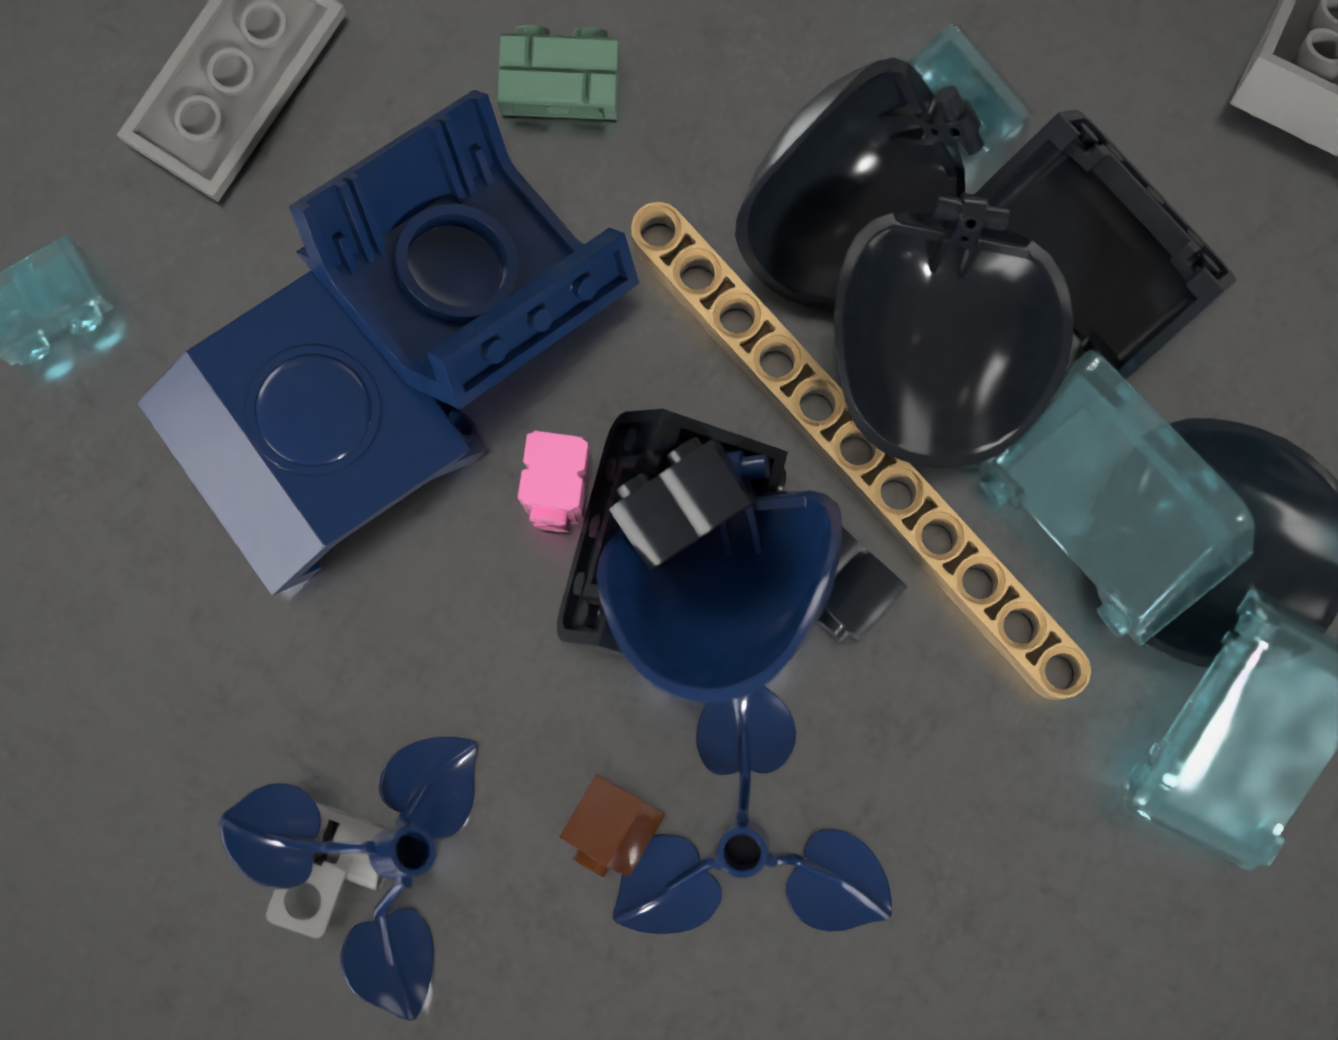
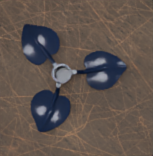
[612,685,892,934]
[219,737,477,1020]

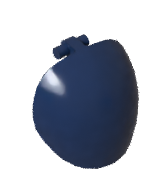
[596,451,842,703]

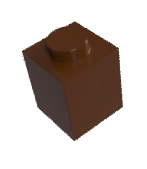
[559,774,665,877]

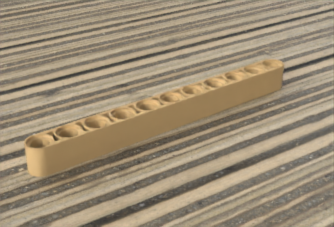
[631,202,1092,701]

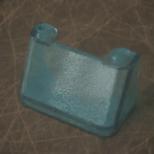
[979,350,1255,647]
[1121,586,1338,871]

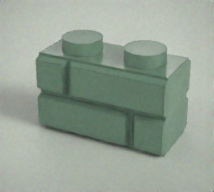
[497,25,620,120]

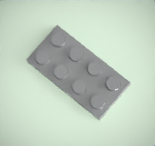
[117,0,347,202]

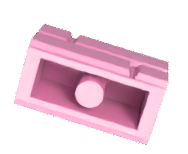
[518,431,593,532]

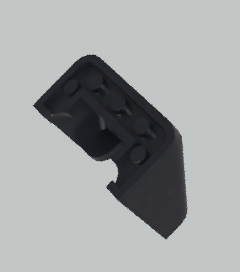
[974,109,1236,388]
[557,409,788,659]

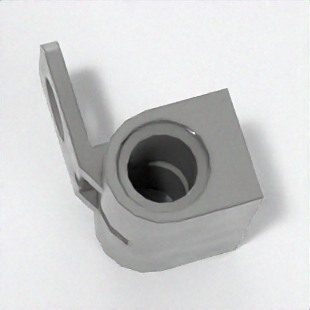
[266,801,391,939]

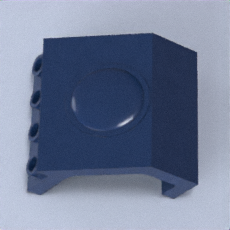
[289,90,640,409]
[137,271,488,595]

